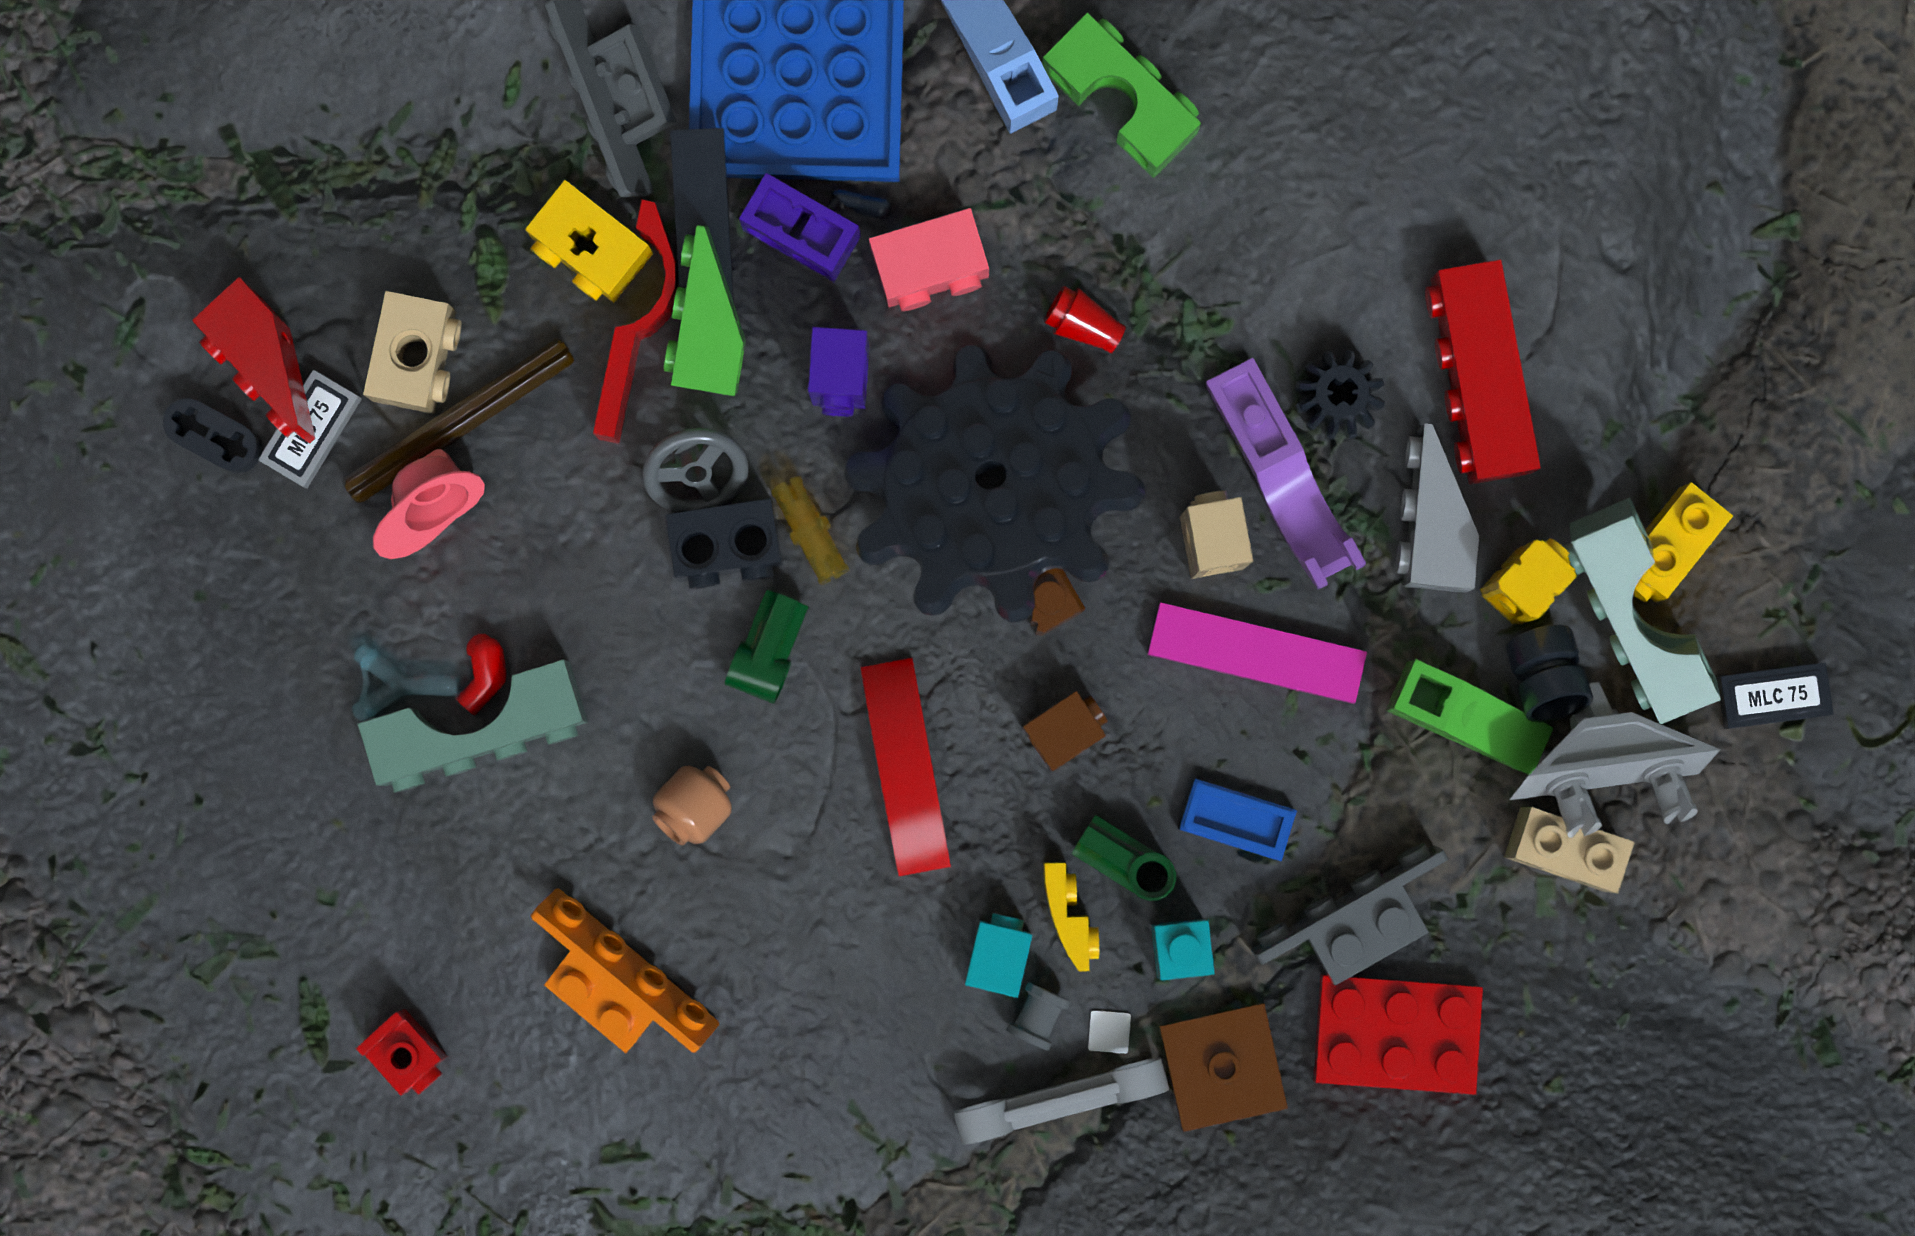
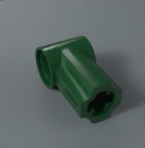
[725,590,809,704]
[1071,815,1176,901]

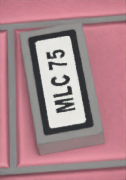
[259,370,362,489]

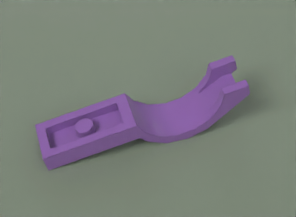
[1206,358,1366,590]

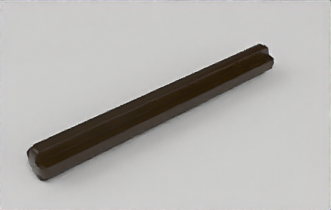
[343,338,574,503]

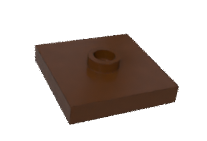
[1159,1002,1288,1132]

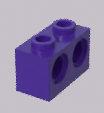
[739,173,860,282]
[808,327,870,417]

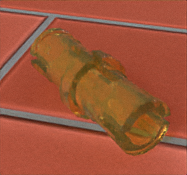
[771,476,850,585]

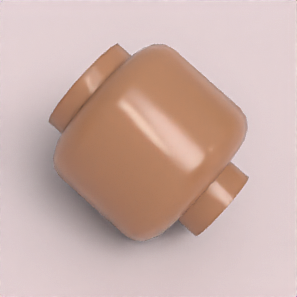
[652,765,732,846]

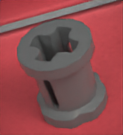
[1006,982,1071,1051]

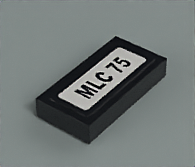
[1716,662,1834,729]

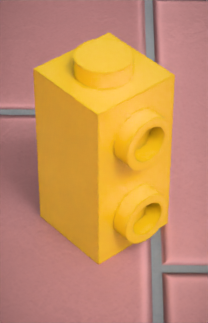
[1633,482,1733,602]

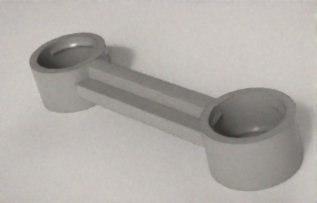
[953,1057,1169,1145]

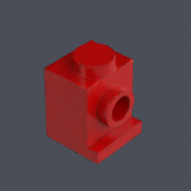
[356,1009,448,1096]

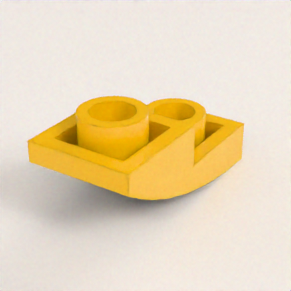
[1043,862,1099,971]

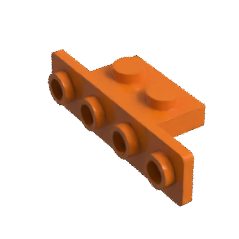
[531,888,719,1053]

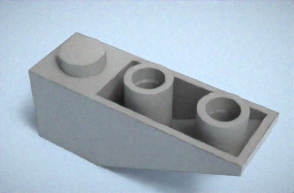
[1396,424,1479,593]

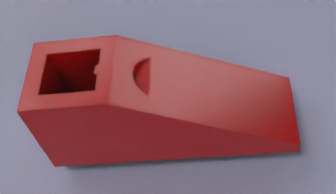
[192,277,316,444]

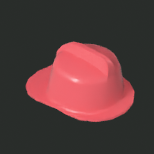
[373,449,485,559]

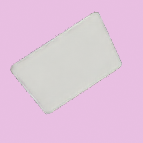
[1088,1011,1131,1053]

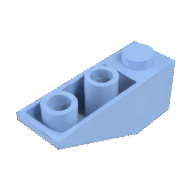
[941,0,1059,134]

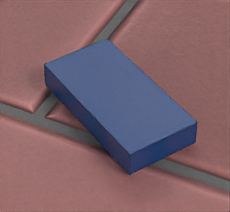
[1178,779,1297,861]

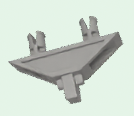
[1510,682,1720,838]

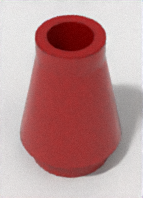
[1044,286,1126,353]

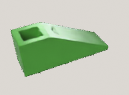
[664,225,746,396]
[1385,659,1553,775]

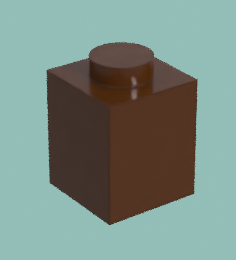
[1022,691,1108,772]

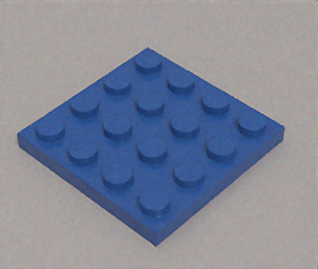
[689,0,904,182]

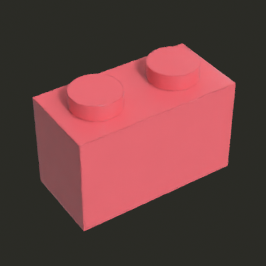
[869,208,989,311]

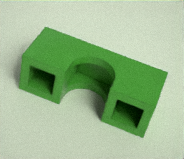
[1042,13,1201,179]

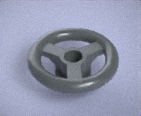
[642,428,749,513]

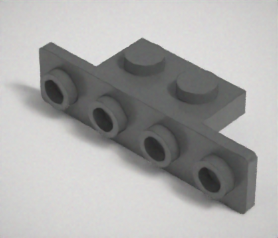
[545,0,677,197]
[1250,843,1448,985]

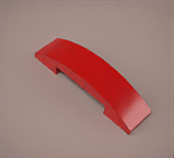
[860,658,951,876]

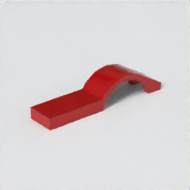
[593,200,679,444]

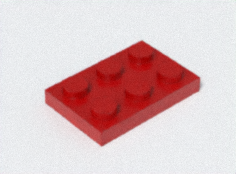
[1313,974,1483,1095]

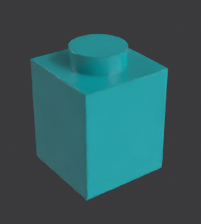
[965,913,1033,998]
[1151,918,1215,981]

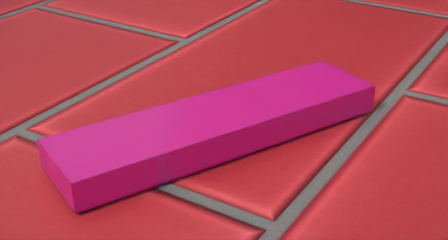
[1147,602,1367,704]

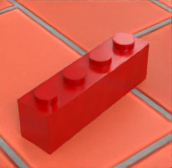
[1425,260,1541,485]

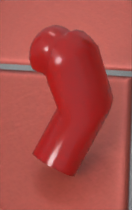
[455,633,507,716]

